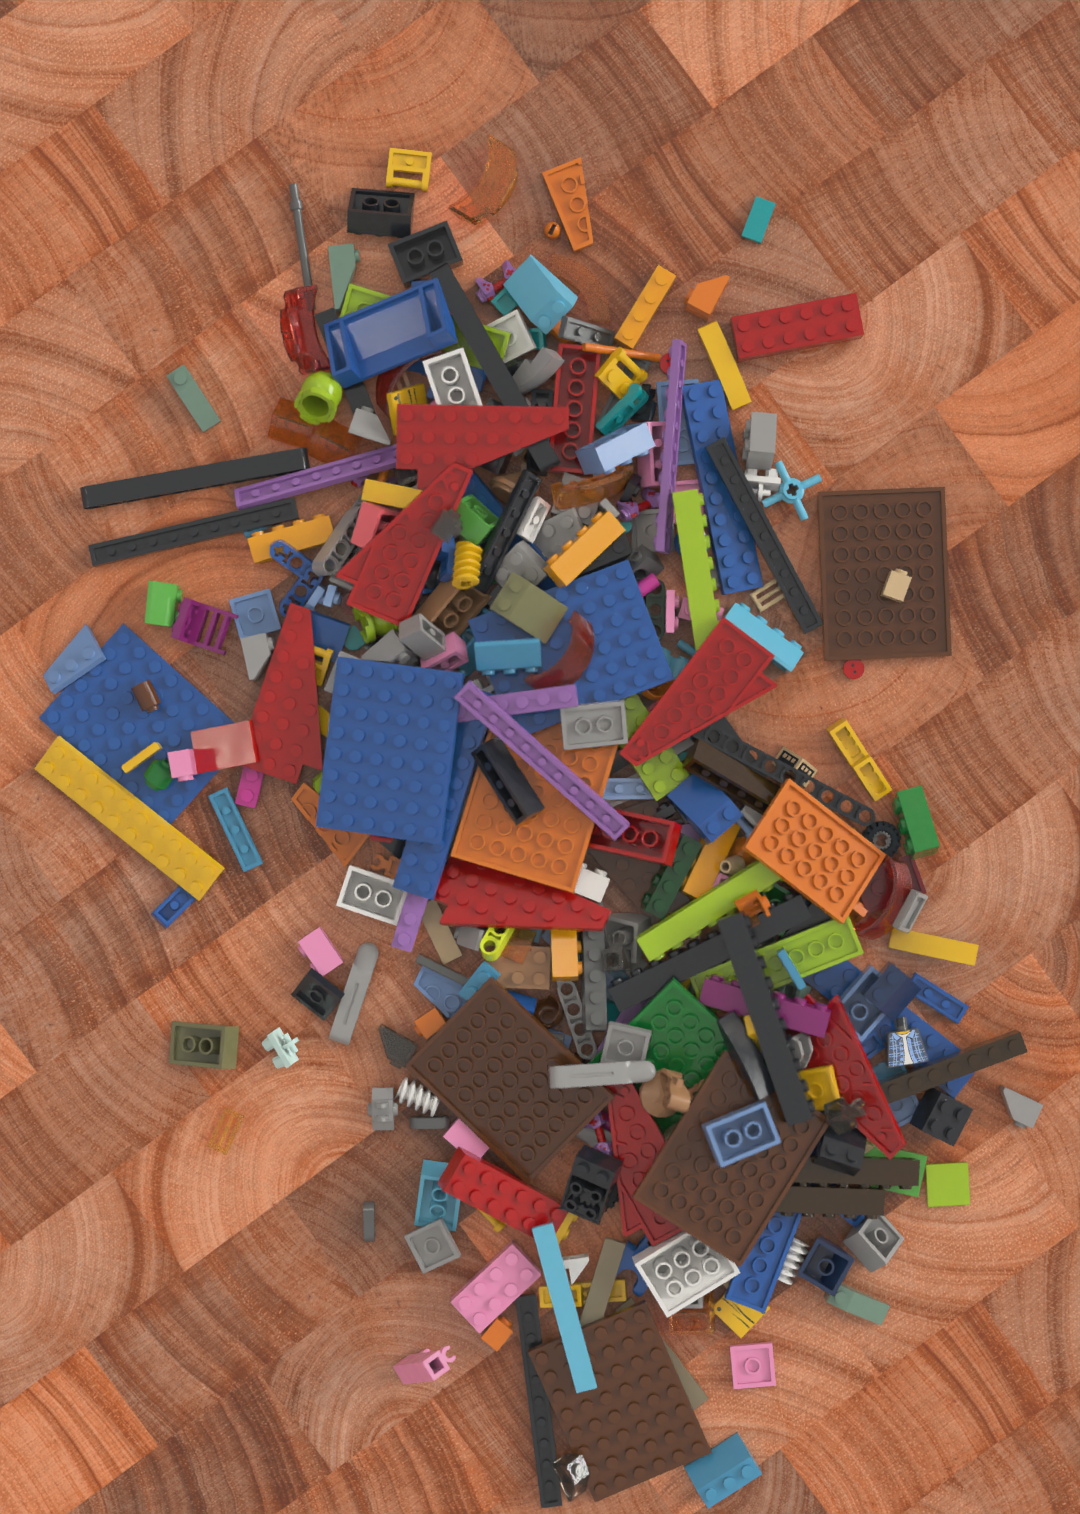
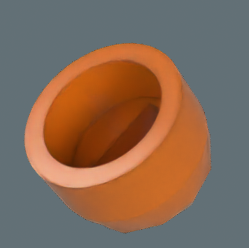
[544,222,561,240]

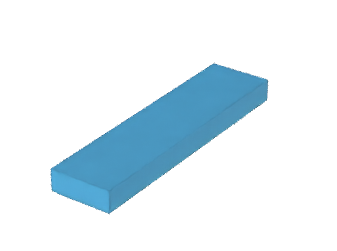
[208,787,263,872]

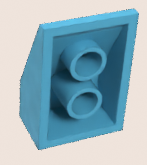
[503,254,578,334]
[414,1160,460,1231]

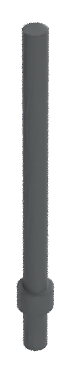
[289,184,316,311]

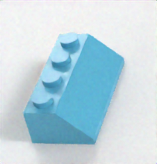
[724,602,804,674]

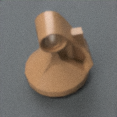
[489,448,545,504]
[639,1068,691,1117]

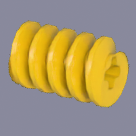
[452,541,482,590]

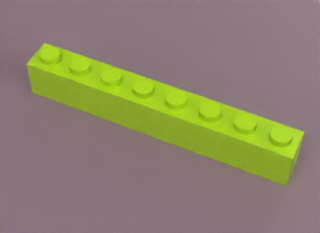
[672,489,720,651]
[634,860,784,961]

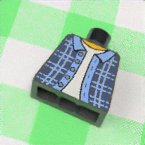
[885,1016,929,1068]

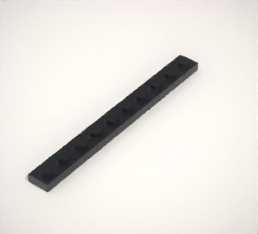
[705,437,823,634]
[88,497,299,567]
[515,1293,562,1508]

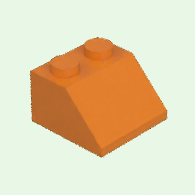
[684,275,730,322]

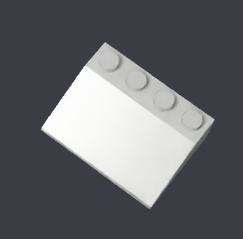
[632,1230,740,1318]

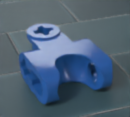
[616,1234,649,1297]

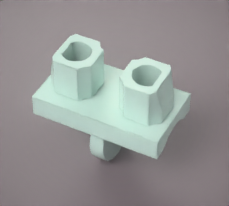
[262,1027,299,1069]

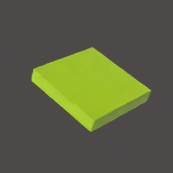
[925,1162,970,1207]

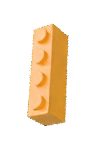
[614,265,676,350]
[543,511,625,588]
[247,513,334,565]
[678,823,740,900]
[550,893,582,981]

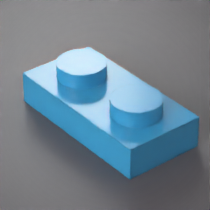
[458,961,501,1001]

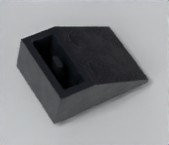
[560,1144,623,1225]

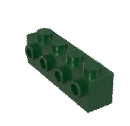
[640,833,703,920]

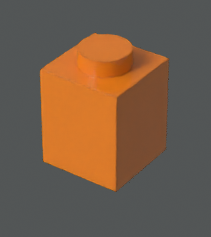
[413,1006,447,1039]
[481,1316,513,1351]

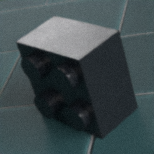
[910,1088,973,1147]

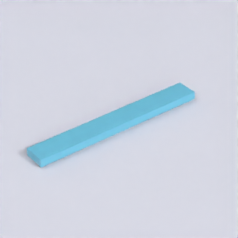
[532,1222,597,1393]

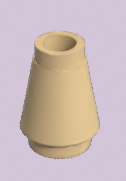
[720,855,745,875]

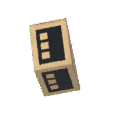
[772,746,818,788]

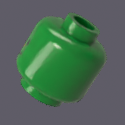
[144,759,174,791]

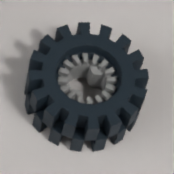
[862,821,901,859]

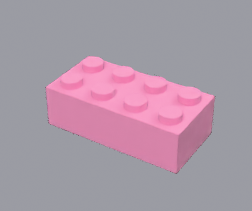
[450,1240,542,1333]

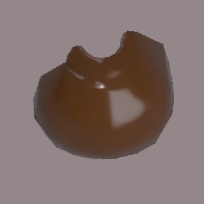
[533,995,564,1029]

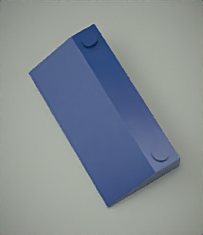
[324,278,457,388]

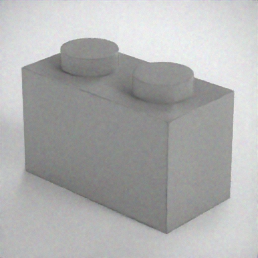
[398,613,446,661]

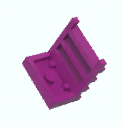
[171,597,239,655]

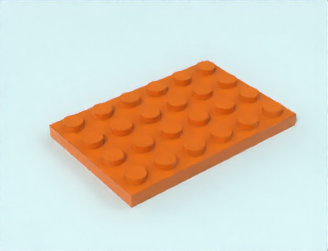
[742,778,886,924]

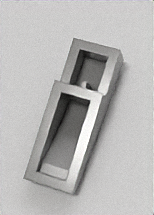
[513,347,564,395]

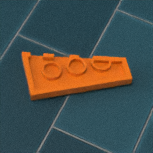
[542,157,593,252]
[291,782,370,867]

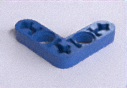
[270,539,323,617]

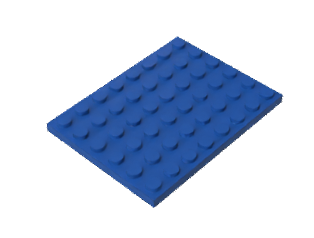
[468,560,674,734]
[39,623,235,824]
[316,656,464,845]

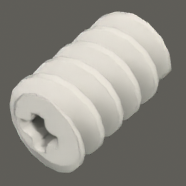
[394,1077,440,1117]
[778,1238,810,1285]

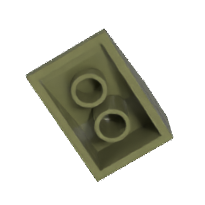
[490,572,568,645]
[169,1021,239,1069]

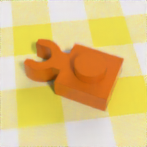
[371,854,401,879]

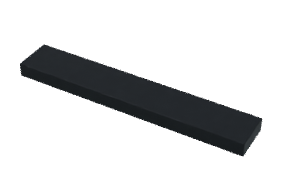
[314,307,376,414]
[472,469,542,594]

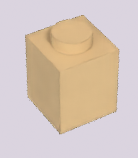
[880,568,912,603]

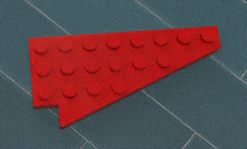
[396,404,570,490]
[336,462,473,626]
[243,603,323,784]
[619,616,777,766]
[434,857,611,931]
[785,994,906,1160]
[605,1083,683,1247]

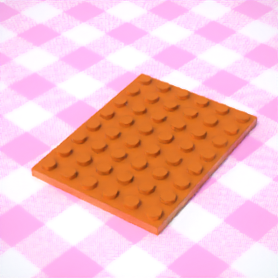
[450,723,619,893]

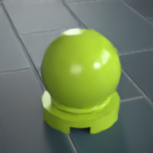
[294,371,342,425]
[352,607,399,644]

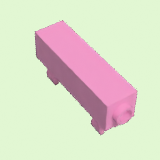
[393,1346,456,1385]

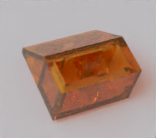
[668,1290,716,1335]

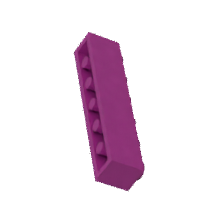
[699,974,832,1038]

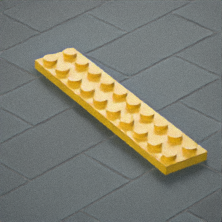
[34,736,225,901]

